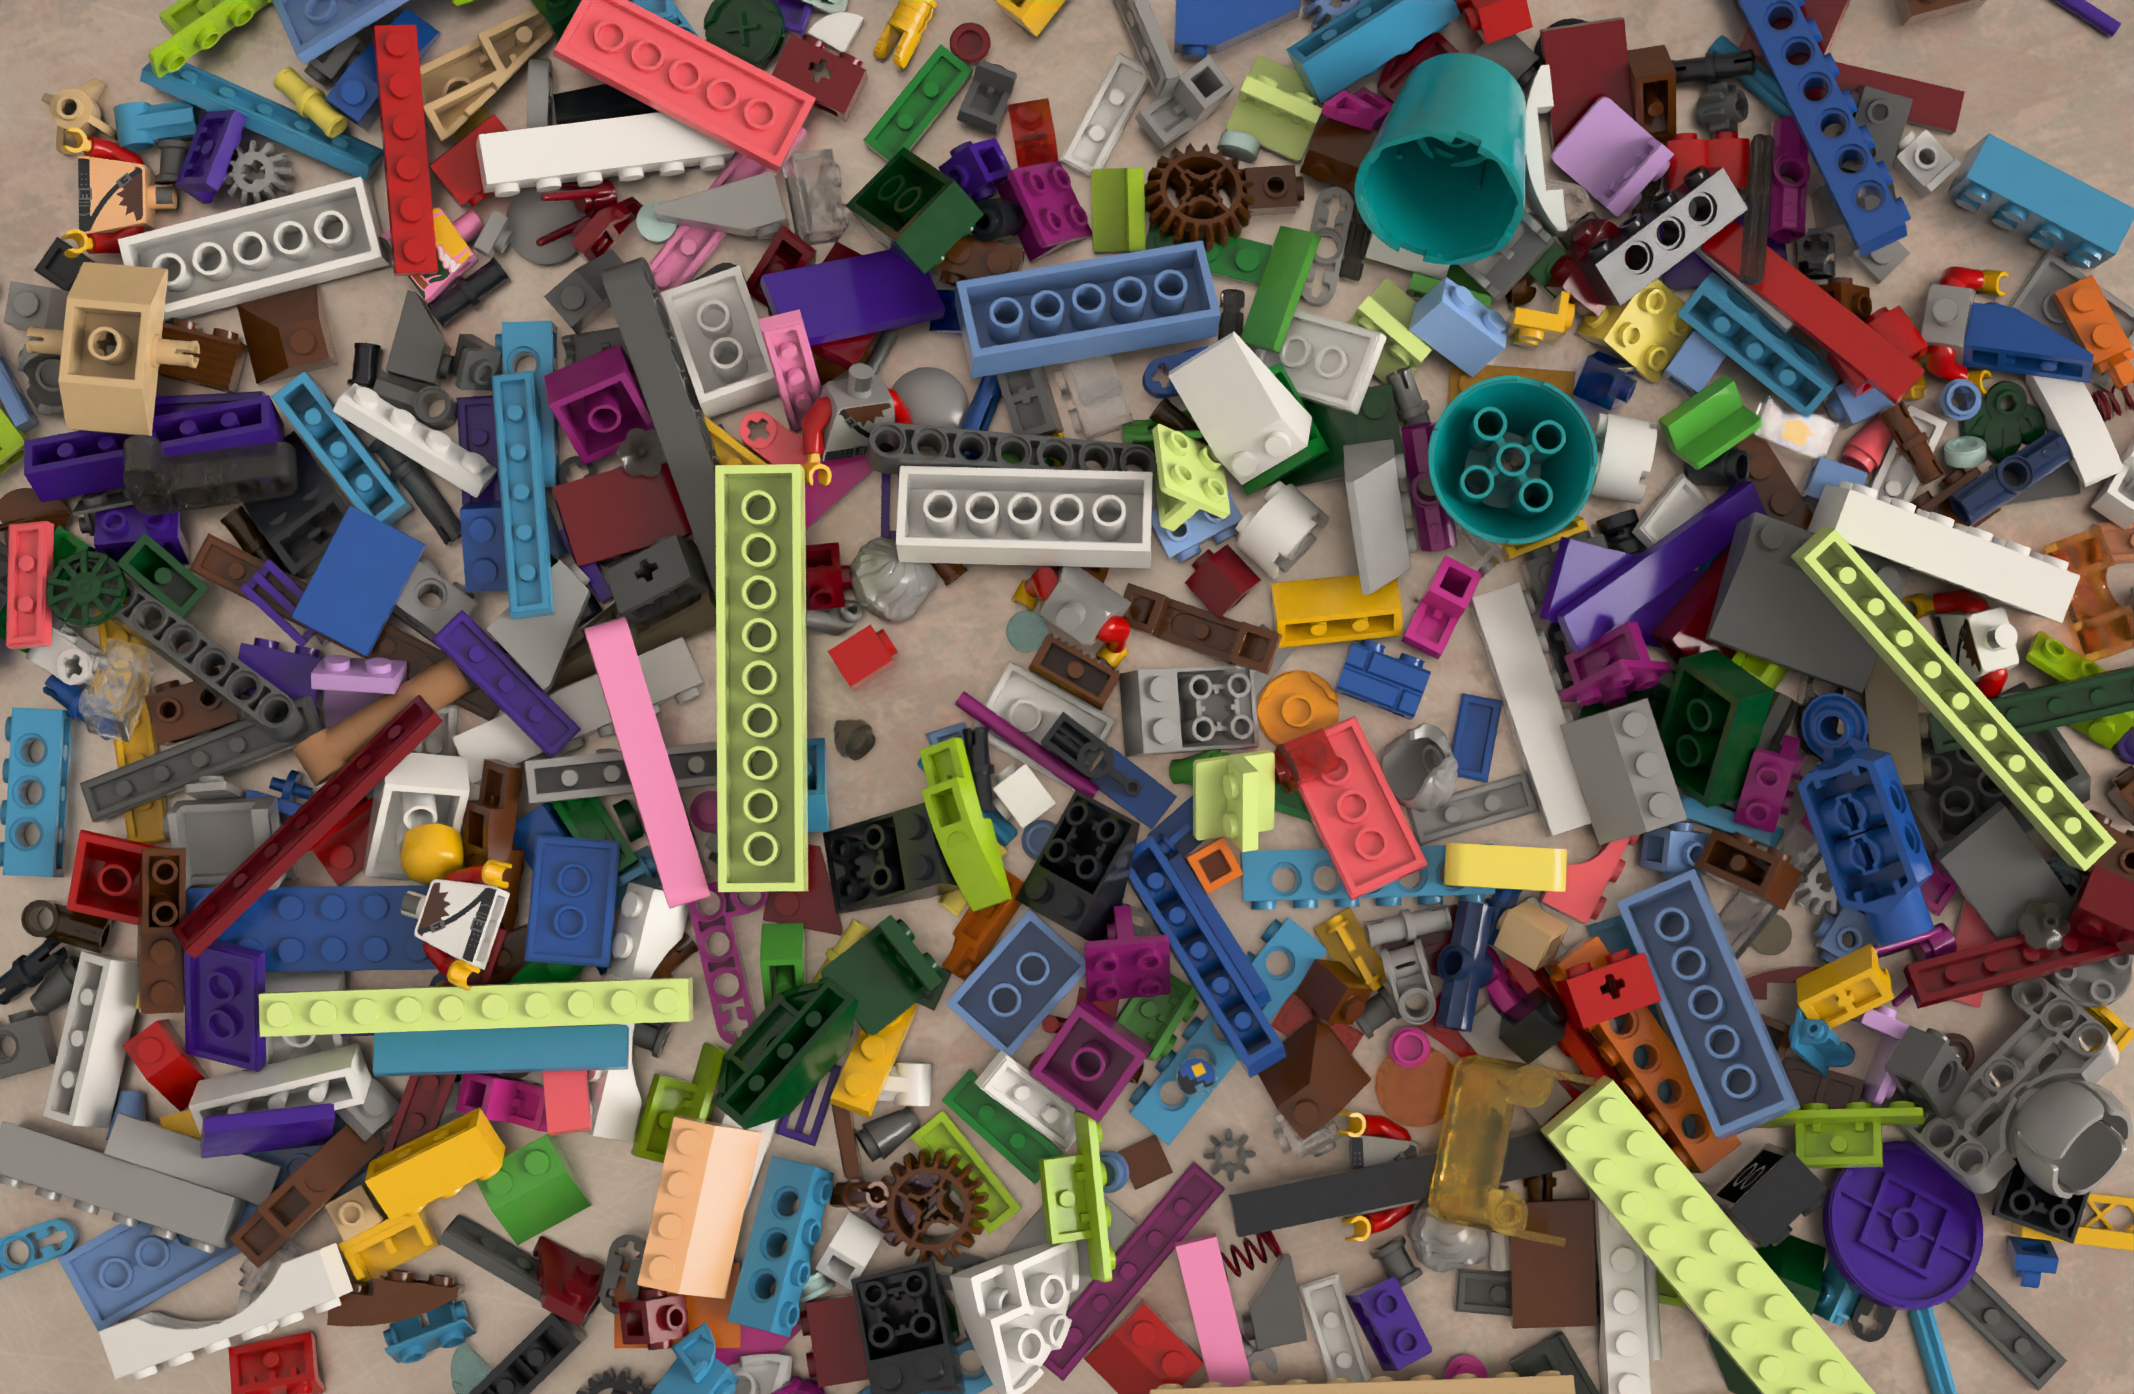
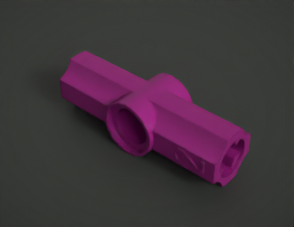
[1765,116,1811,244]
[1401,422,1458,552]

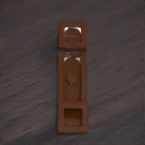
[1123,583,1282,675]

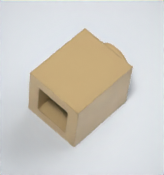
[1493,901,1569,971]

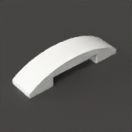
[1525,65,1567,237]

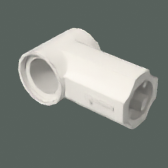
[878,1062,932,1106]

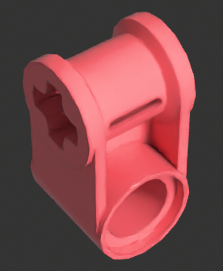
[739,411,808,466]

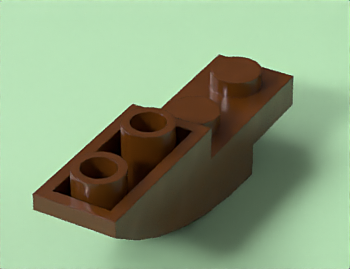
[463,759,525,932]
[137,847,186,1014]
[229,1124,385,1269]
[327,1269,465,1327]

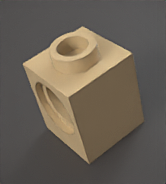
[324,1183,388,1242]

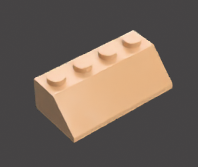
[637,1114,762,1299]

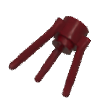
[532,180,617,247]

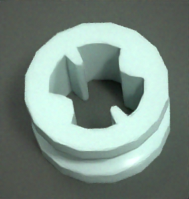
[800,1271,835,1304]

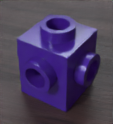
[938,138,1012,203]

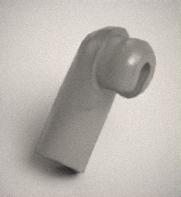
[806,600,863,636]

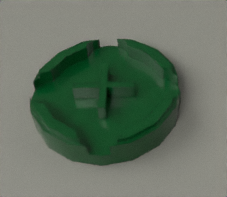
[703,0,785,68]

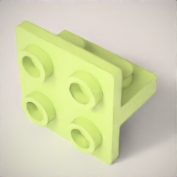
[1226,55,1328,162]
[1347,279,1434,385]
[1152,424,1231,532]
[1193,750,1275,852]

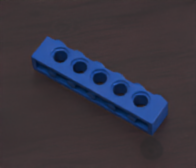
[1127,836,1286,1078]

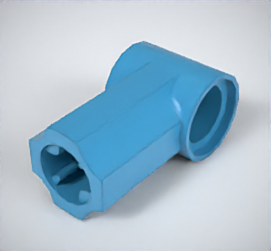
[113,101,200,152]

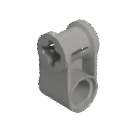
[1380,938,1436,1025]

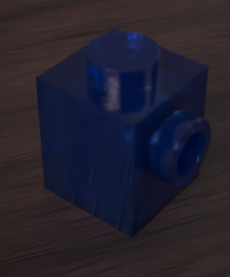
[1572,351,1637,411]

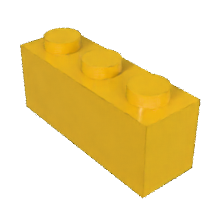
[1271,575,1402,648]
[365,1107,505,1221]

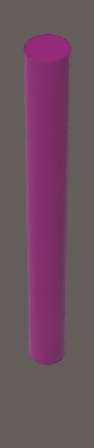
[955,691,1100,798]

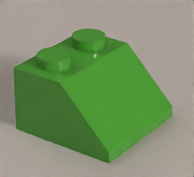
[475,1134,592,1245]

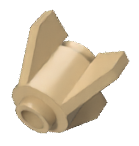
[41,77,118,156]

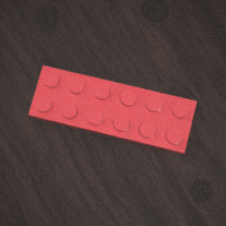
[553,0,816,173]

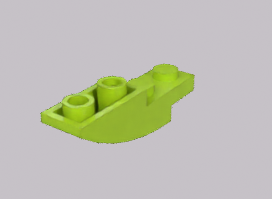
[919,737,1012,911]

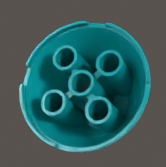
[1428,375,1598,545]

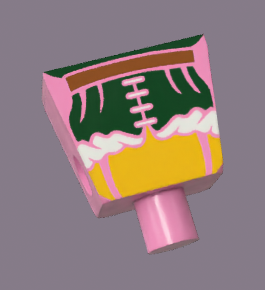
[379,207,485,303]

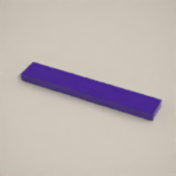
[1555,480,1767,652]

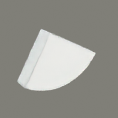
[808,12,864,53]

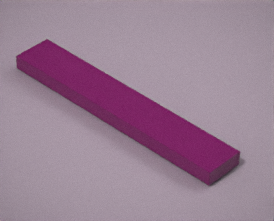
[1043,1161,1226,1381]

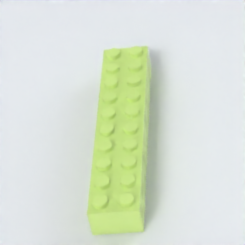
[715,464,808,892]
[1540,1075,1876,1394]

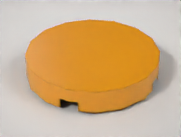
[1257,670,1339,749]

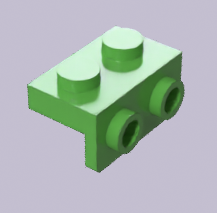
[1115,973,1199,1061]

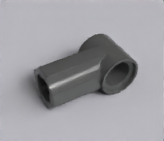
[373,371,457,430]

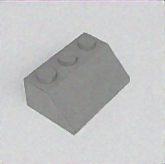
[1343,439,1417,595]
[1560,698,1687,845]

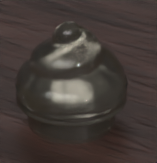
[834,719,876,761]

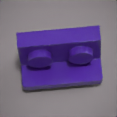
[175,109,246,204]
[94,502,190,564]
[1345,1277,1432,1371]

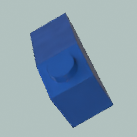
[1174,0,1301,60]
[325,8,441,132]
[1963,302,2094,383]

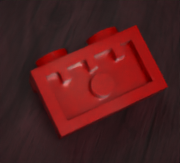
[309,796,373,886]
[228,1332,324,1394]

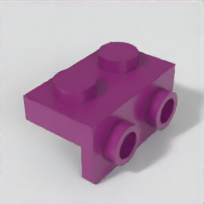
[1734,734,1805,833]

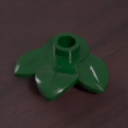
[1962,381,2045,464]

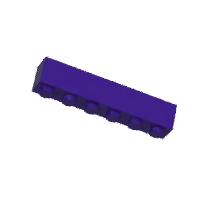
[24,395,285,503]

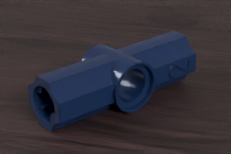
[1948,429,2073,527]
[1436,901,1494,1032]

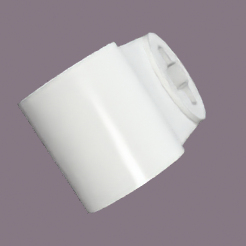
[26,624,111,685]

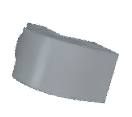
[1135,55,1235,150]

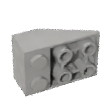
[1120,665,1259,757]

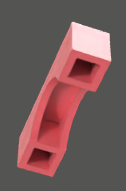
[1538,834,1641,924]

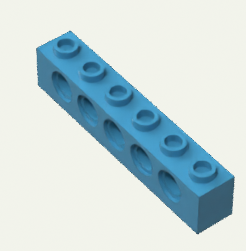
[1240,844,1495,910]
[1128,917,1328,1145]

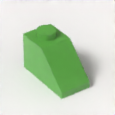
[760,923,807,1009]

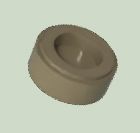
[1748,914,1792,955]

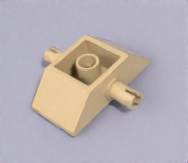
[25,262,200,437]

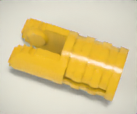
[872,0,938,69]

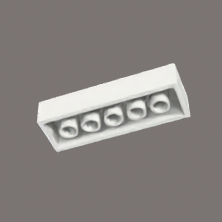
[118,177,390,323]
[896,466,1153,569]
[1808,480,2081,623]

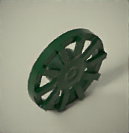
[46,550,127,628]

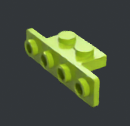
[148,0,273,78]
[2026,631,2134,750]
[631,1043,725,1163]
[1754,1101,1925,1168]
[1038,1111,1116,1282]

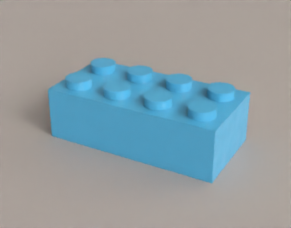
[1947,133,2134,269]

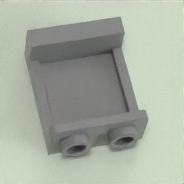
[163,796,286,891]

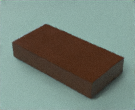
[831,1104,863,1179]

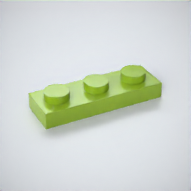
[910,1110,1022,1235]

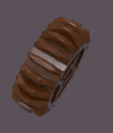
[1144,143,1254,253]
[876,1148,989,1262]

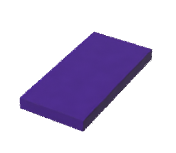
[760,249,946,346]
[1539,537,1703,649]

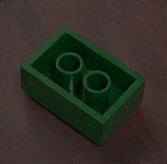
[845,147,984,274]
[1659,649,1775,808]

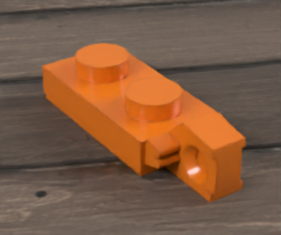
[2052,274,2134,390]
[942,870,1024,981]

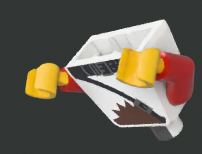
[1901,589,2019,699]
[401,859,512,991]

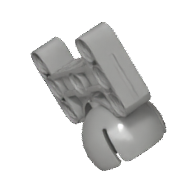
[1897,977,2133,1199]

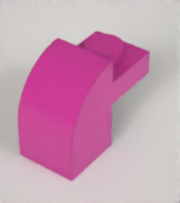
[1401,555,1483,659]
[455,1073,548,1132]

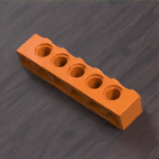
[1547,936,1742,1174]

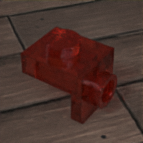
[1008,98,1058,168]
[1274,728,1341,794]

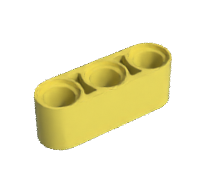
[1444,843,1567,892]

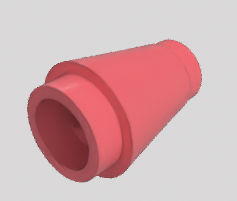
[1841,413,1893,476]

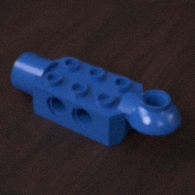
[1797,693,1934,947]

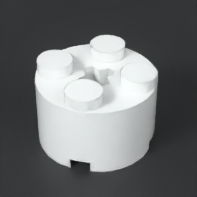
[1590,413,1657,504]
[1235,481,1329,579]

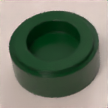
[612,799,645,842]

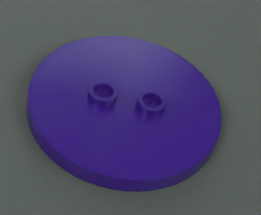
[1822,1141,1983,1311]

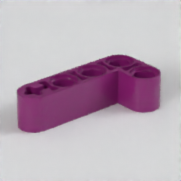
[689,881,769,1045]

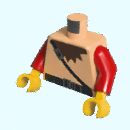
[60,128,178,259]

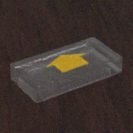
[1752,394,1840,460]

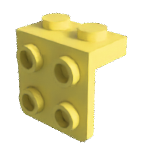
[1576,278,1694,383]

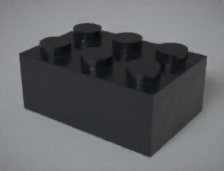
[1711,1143,1827,1248]

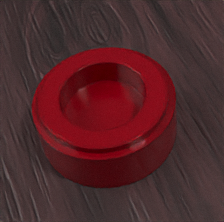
[950,22,991,66]

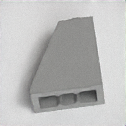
[485,560,591,693]

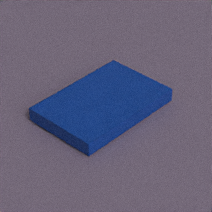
[292,505,427,657]
[524,835,621,968]

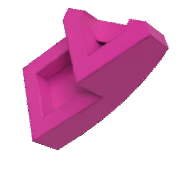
[1322,86,1393,131]

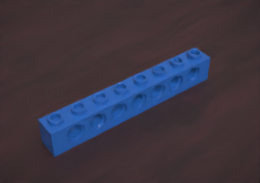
[1736,0,1911,257]

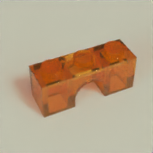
[2044,526,2134,661]

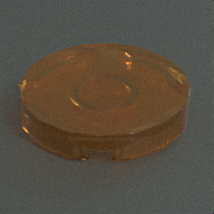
[1374,1047,1459,1128]

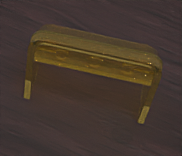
[1429,1055,1597,1247]

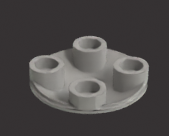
[506,187,586,264]
[891,367,969,450]
[2050,954,2133,1007]

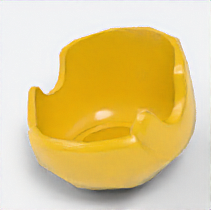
[400,823,464,886]

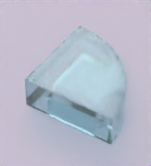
[451,1341,493,1394]

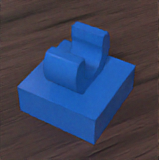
[2006,1236,2059,1288]

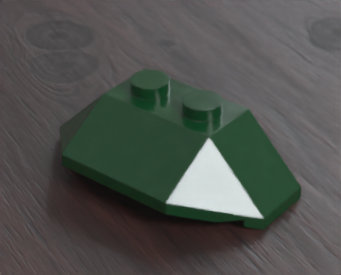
[714,976,859,1130]
[1706,1235,1826,1394]

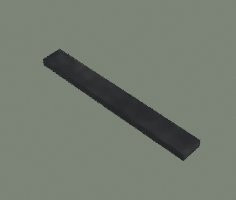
[1228,1130,1567,1237]

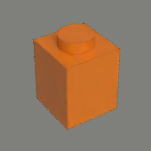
[1184,837,1244,894]

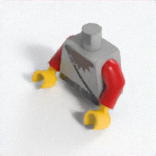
[1921,266,2009,395]
[801,363,926,486]
[1011,566,1131,671]
[1337,1110,1421,1242]

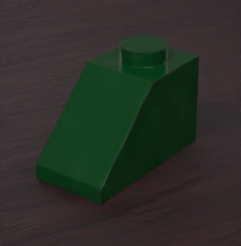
[116,532,209,618]

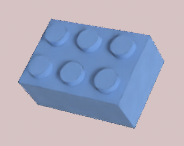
[945,909,1085,1056]

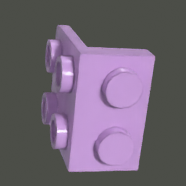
[1551,96,1674,218]
[311,655,407,729]
[1849,1005,1910,1105]

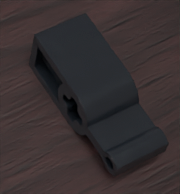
[1041,712,1142,798]

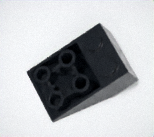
[228,431,352,579]
[1015,790,1140,941]
[823,802,959,914]
[1992,1120,2111,1244]
[851,1260,966,1394]

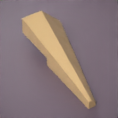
[420,7,553,143]

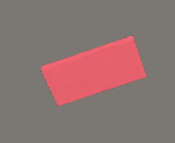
[1279,716,1428,901]

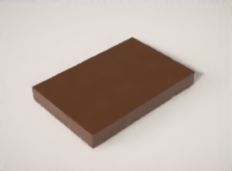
[1508,1198,1597,1329]

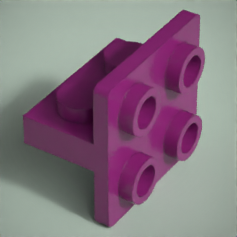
[996,161,1092,262]
[1558,622,1672,708]
[1084,905,1171,1002]

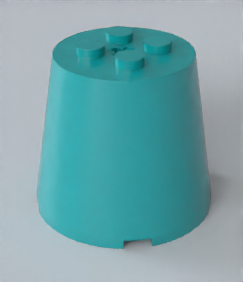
[1354,53,1526,265]

